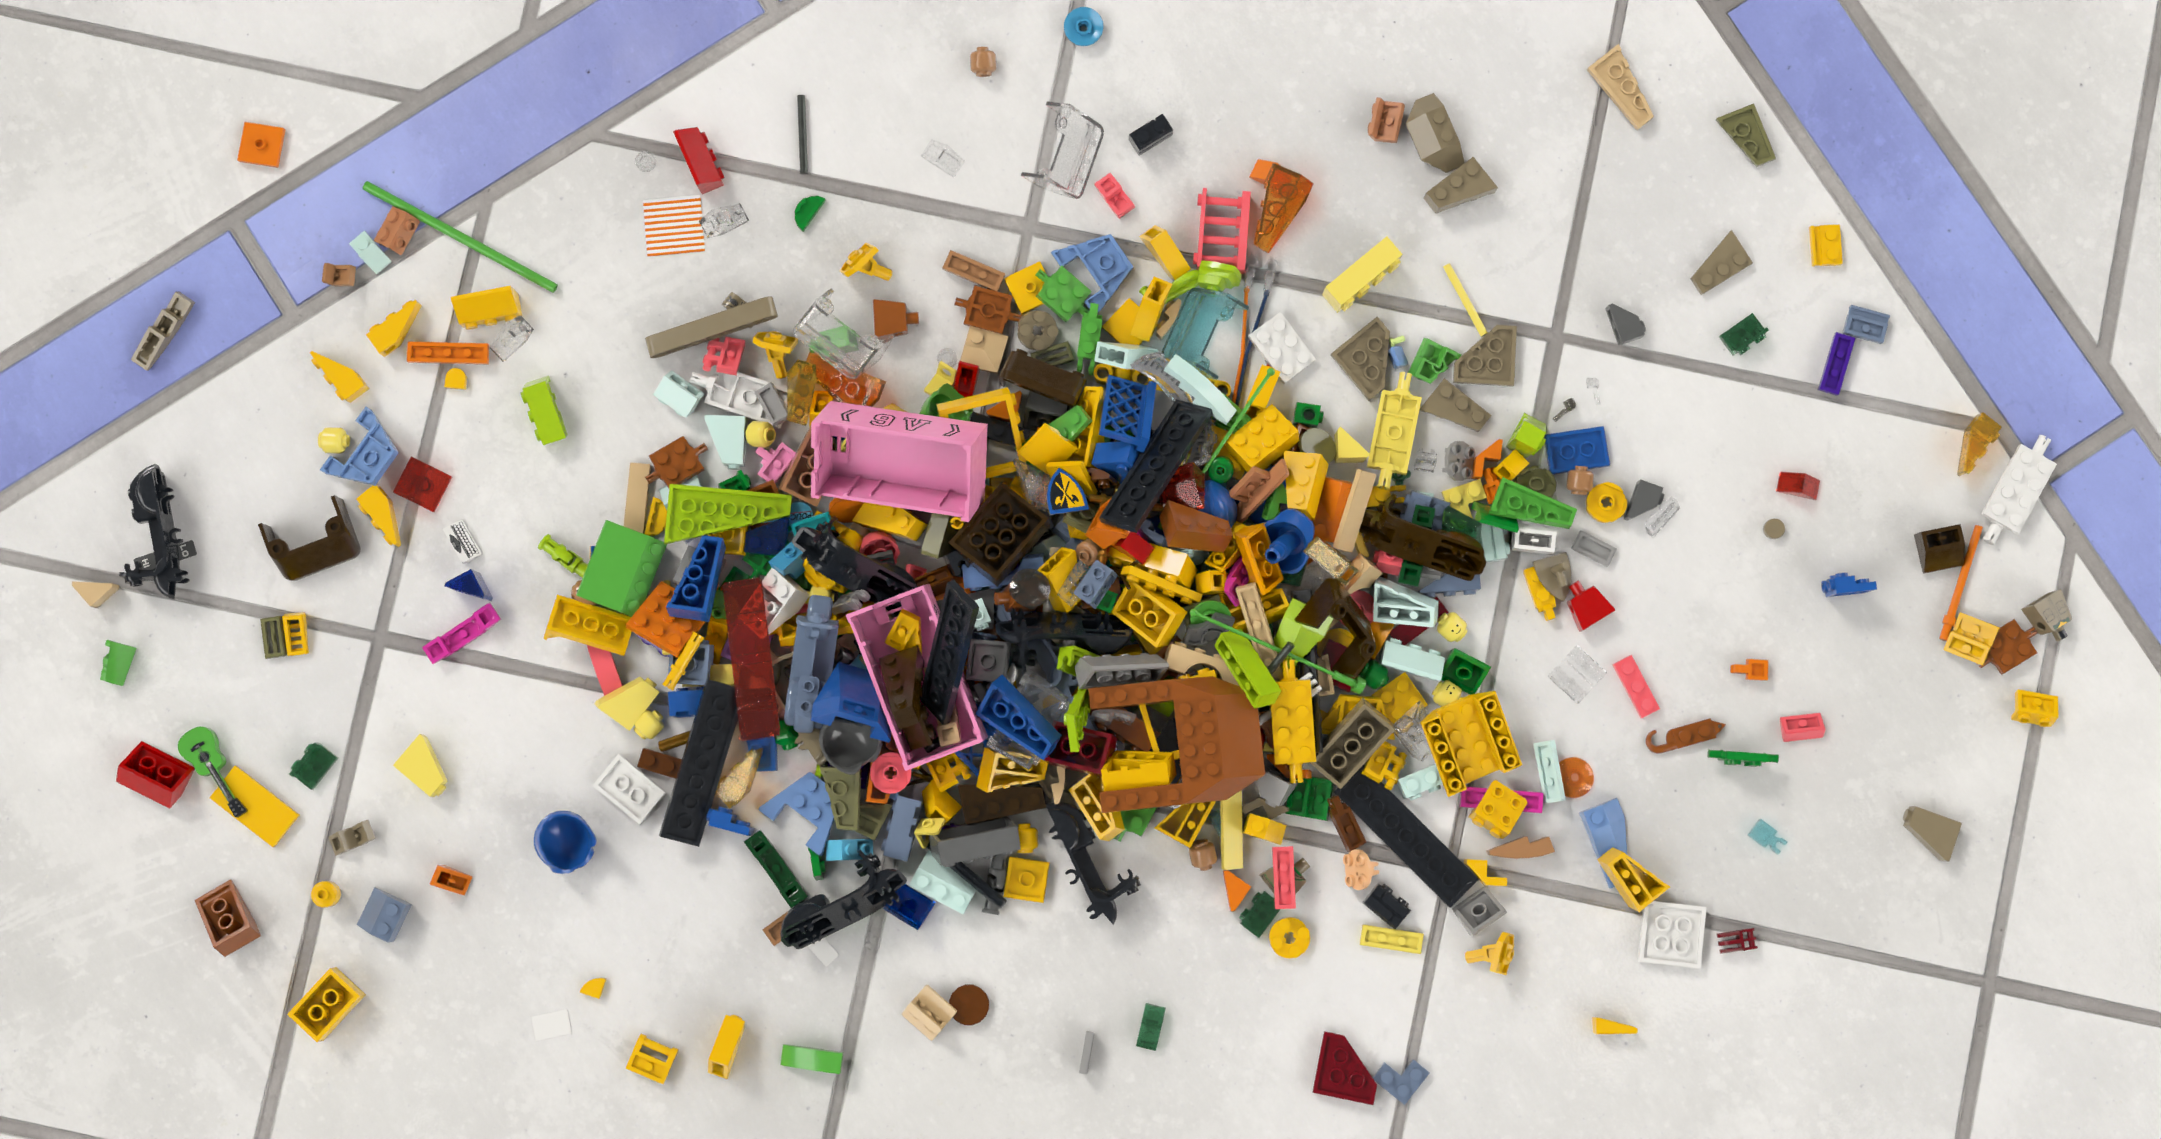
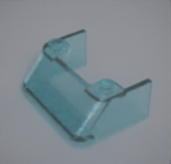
[1161,288,1249,380]

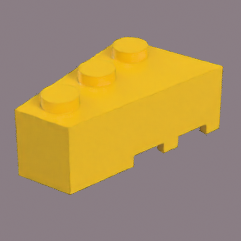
[976,747,1048,793]
[1101,751,1177,791]
[1597,847,1670,912]

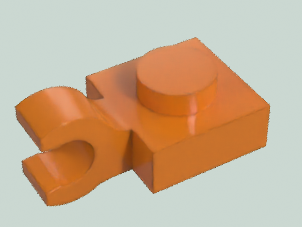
[1483,467,1501,504]
[1730,659,1768,681]

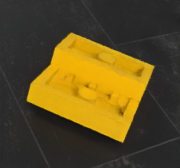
[1018,423,1078,475]
[1943,612,2000,666]

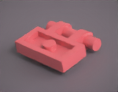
[703,337,745,375]

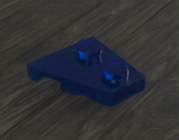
[744,517,790,556]

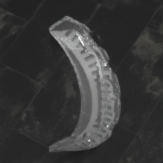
[1130,352,1217,475]

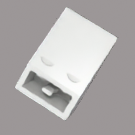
[1510,495,1557,555]
[738,568,810,639]

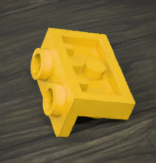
[2011,689,2058,727]

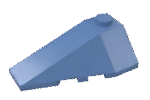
[1579,798,1627,889]

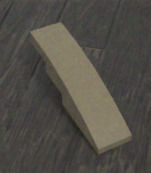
[131,291,195,371]

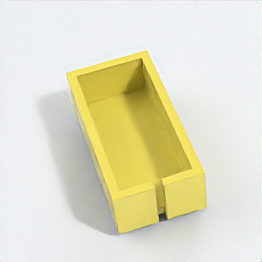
[1322,236,1403,313]

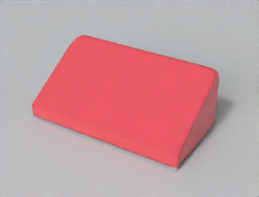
[1780,713,1825,742]

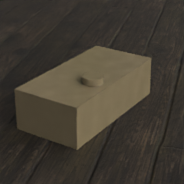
[1310,698,1395,789]

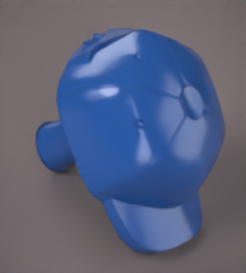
[1265,509,1315,574]

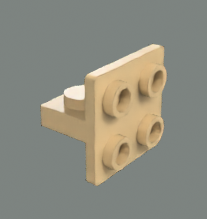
[902,985,957,1041]

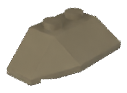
[1405,93,1465,173]

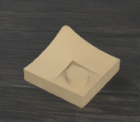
[960,326,1009,374]

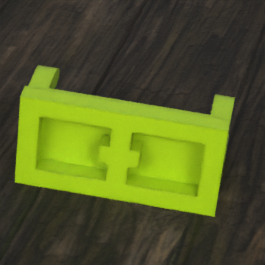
[1057,646,1101,677]

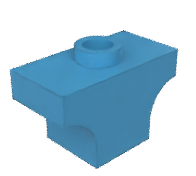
[769,541,805,580]

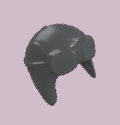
[819,716,883,775]

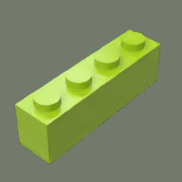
[1214,628,1281,709]

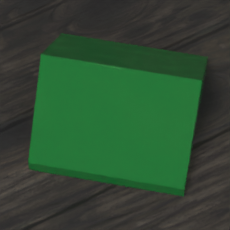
[1441,648,1491,695]

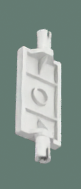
[689,368,808,429]
[1981,435,2057,545]

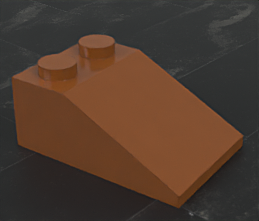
[194,879,261,957]

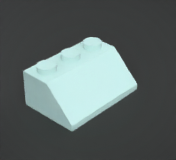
[1378,638,1445,681]
[909,850,983,914]

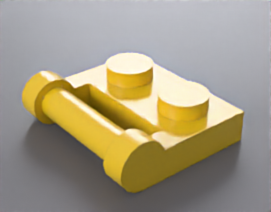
[626,1034,679,1084]

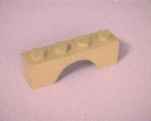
[1328,553,1383,631]
[1164,641,1239,686]

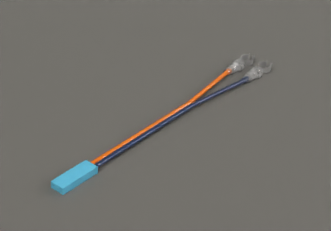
[1214,253,1278,488]

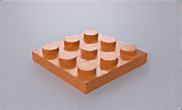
[626,581,712,658]

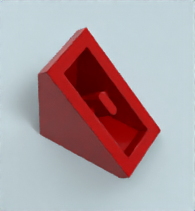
[954,361,980,397]
[1110,531,1155,565]

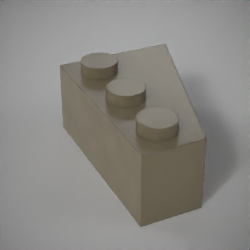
[1424,157,1498,213]

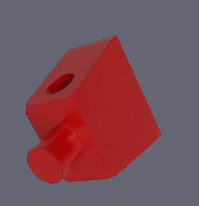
[1567,580,1615,632]

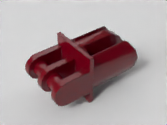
[1717,928,1758,954]

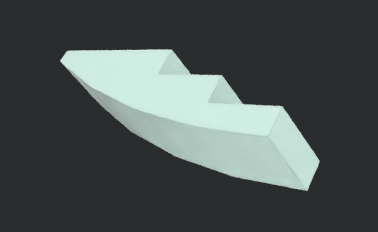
[1164,354,1237,425]

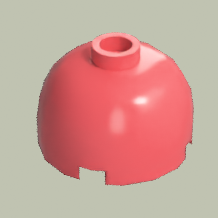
[859,531,900,564]

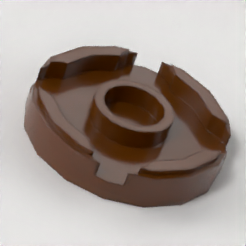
[949,984,989,1025]

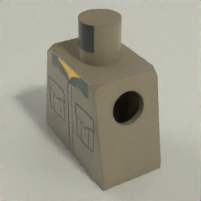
[2021,589,2072,641]

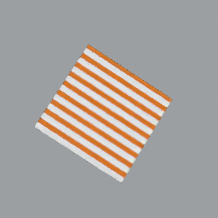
[643,195,705,256]

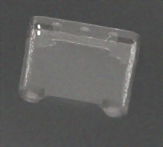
[986,669,1070,770]

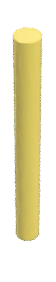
[1443,263,1488,337]

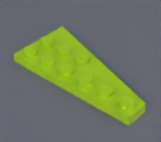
[664,484,792,545]

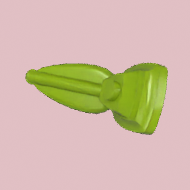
[1139,261,1242,304]

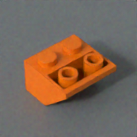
[1085,499,1130,549]

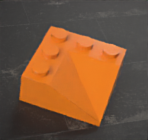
[1310,476,1353,543]

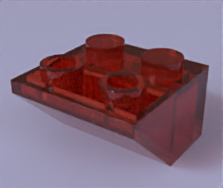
[1160,462,1205,510]

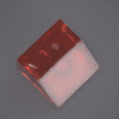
[393,456,452,512]

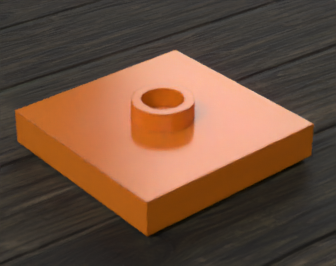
[237,122,285,168]

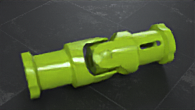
[538,534,588,578]

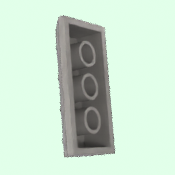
[1074,653,1169,689]

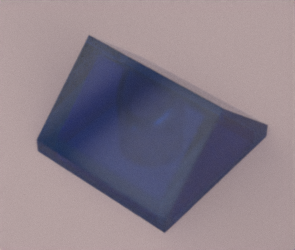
[444,569,493,602]
[883,884,936,930]

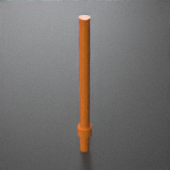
[1939,525,1983,641]

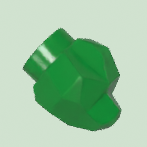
[775,720,799,750]

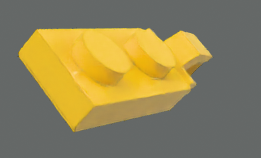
[1523,566,1556,621]

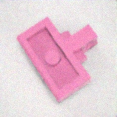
[755,442,796,484]

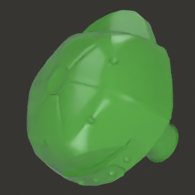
[919,383,973,421]

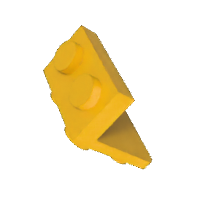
[1468,780,1527,839]

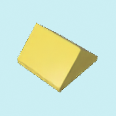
[1334,426,1370,463]

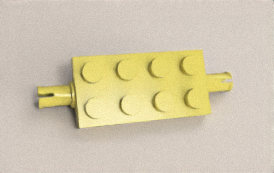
[1366,372,1422,490]

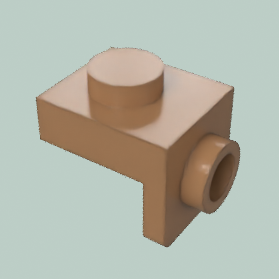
[322,263,356,287]

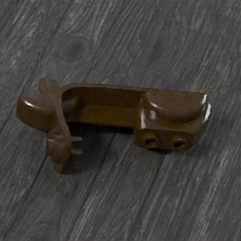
[1359,494,1486,581]

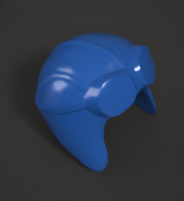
[1187,480,1237,528]
[534,811,597,874]

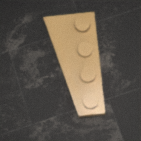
[1587,44,1654,130]

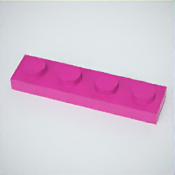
[1460,787,1543,813]

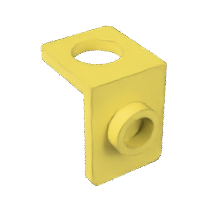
[924,361,957,395]
[914,818,945,849]

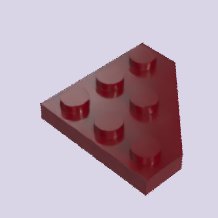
[1312,1031,1377,1105]

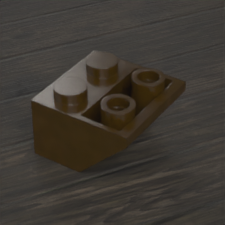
[1914,524,1965,574]
[902,702,937,750]

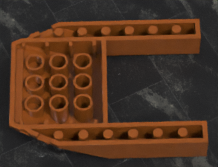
[1088,676,1265,813]

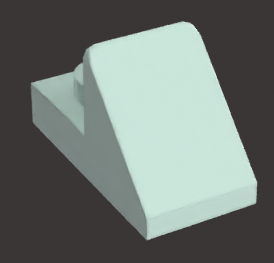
[349,231,392,274]

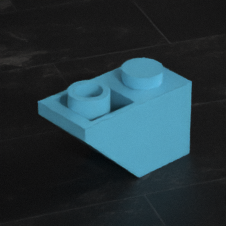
[826,839,873,861]

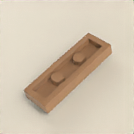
[942,250,1005,292]

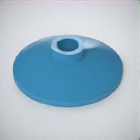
[1064,7,1103,46]

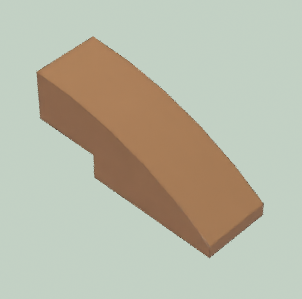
[1486,836,1555,859]

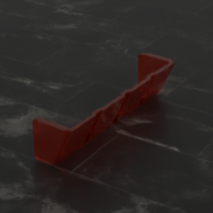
[721,577,780,742]

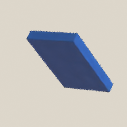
[1543,426,1610,474]

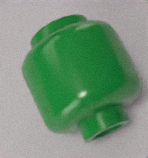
[1208,456,1235,483]
[1358,660,1389,690]

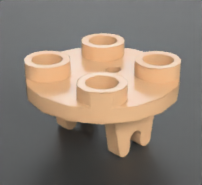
[1343,849,1379,890]

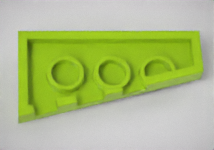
[1064,687,1091,752]

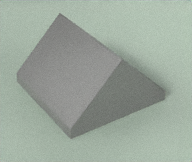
[1452,886,1507,936]

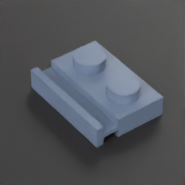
[1842,305,1890,344]

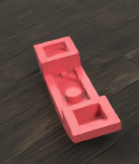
[587,645,624,696]

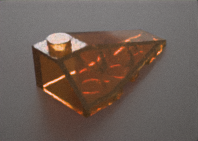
[1254,163,1314,253]
[803,352,886,407]

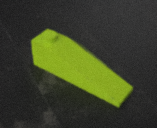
[1274,598,1334,670]

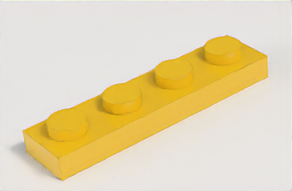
[1121,566,1202,605]

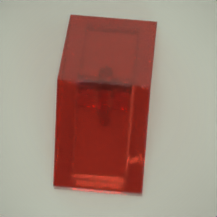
[1776,472,1820,500]

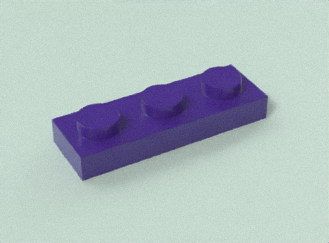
[1818,332,1855,396]

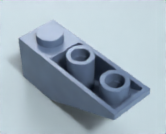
[1418,574,1481,598]

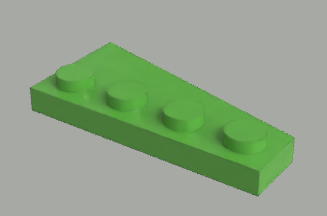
[1015,405,1092,477]
[1488,477,1577,529]

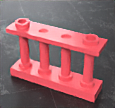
[1193,188,1251,274]

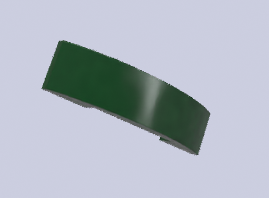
[1398,505,1436,587]
[744,830,808,908]

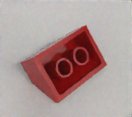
[673,127,725,195]
[116,741,195,809]

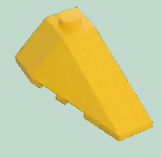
[1066,386,1104,469]

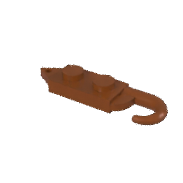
[1646,718,1726,753]

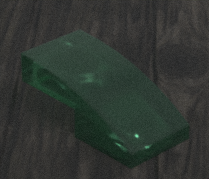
[1136,1003,1166,1051]

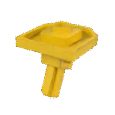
[840,243,893,281]
[753,331,798,379]
[1465,932,1514,975]

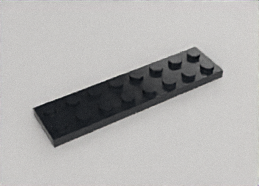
[1099,399,1213,533]
[920,580,979,725]
[659,678,747,847]
[1334,764,1479,908]

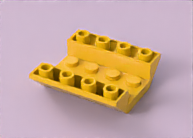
[1420,691,1522,797]

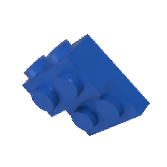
[1821,573,1877,597]
[706,807,755,836]

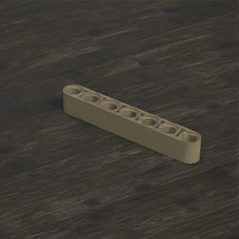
[645,296,778,358]

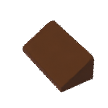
[914,565,954,597]

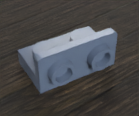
[1074,560,1118,609]

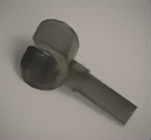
[1553,398,1576,422]

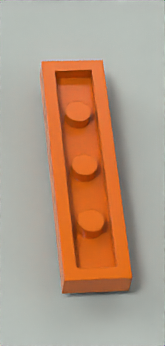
[407,342,489,365]

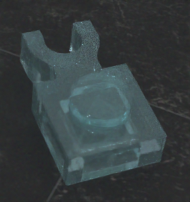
[1748,819,1787,854]

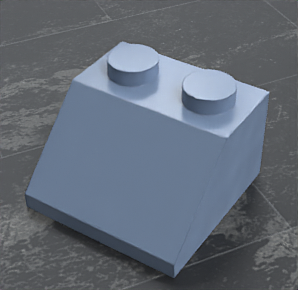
[357,887,412,942]

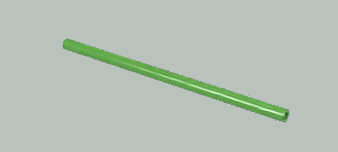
[362,181,558,293]

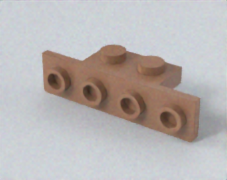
[1229,459,1289,523]

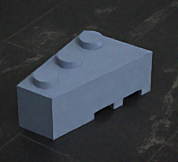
[881,796,923,862]

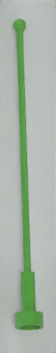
[1157,368,1275,530]
[1190,609,1366,694]

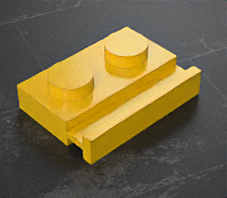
[1809,224,1843,267]

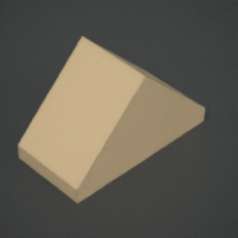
[72,581,119,608]

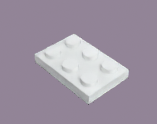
[1248,312,1316,384]
[593,754,666,824]

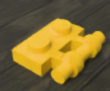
[1362,741,1407,790]
[926,750,971,792]

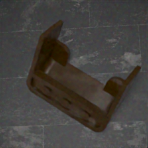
[999,349,1087,409]
[258,495,361,581]
[1294,578,1376,678]

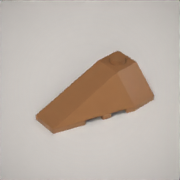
[778,417,822,507]

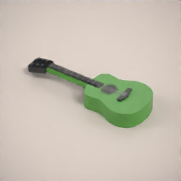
[178,726,248,818]

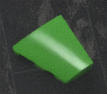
[1408,338,1461,384]
[100,640,137,686]

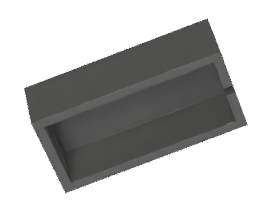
[929,816,1021,867]

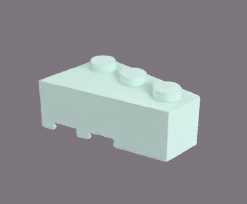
[1373,577,1439,627]

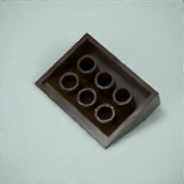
[949,482,1050,587]

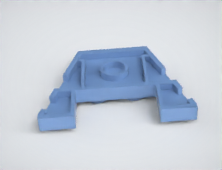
[1051,234,1134,314]
[320,407,399,486]
[758,772,835,856]

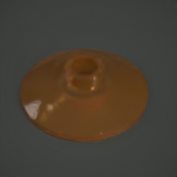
[1559,757,1594,798]

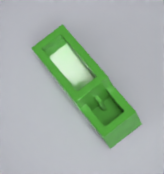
[780,1044,844,1074]

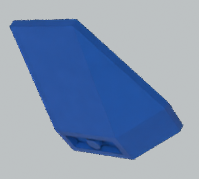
[811,662,891,743]

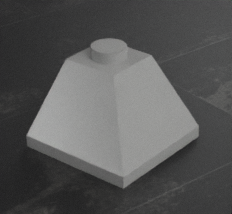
[1256,764,1298,808]

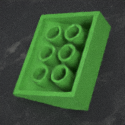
[576,520,667,617]

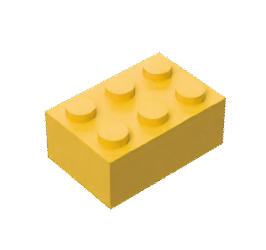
[1226,404,1299,472]
[1111,581,1187,648]
[287,967,366,1042]

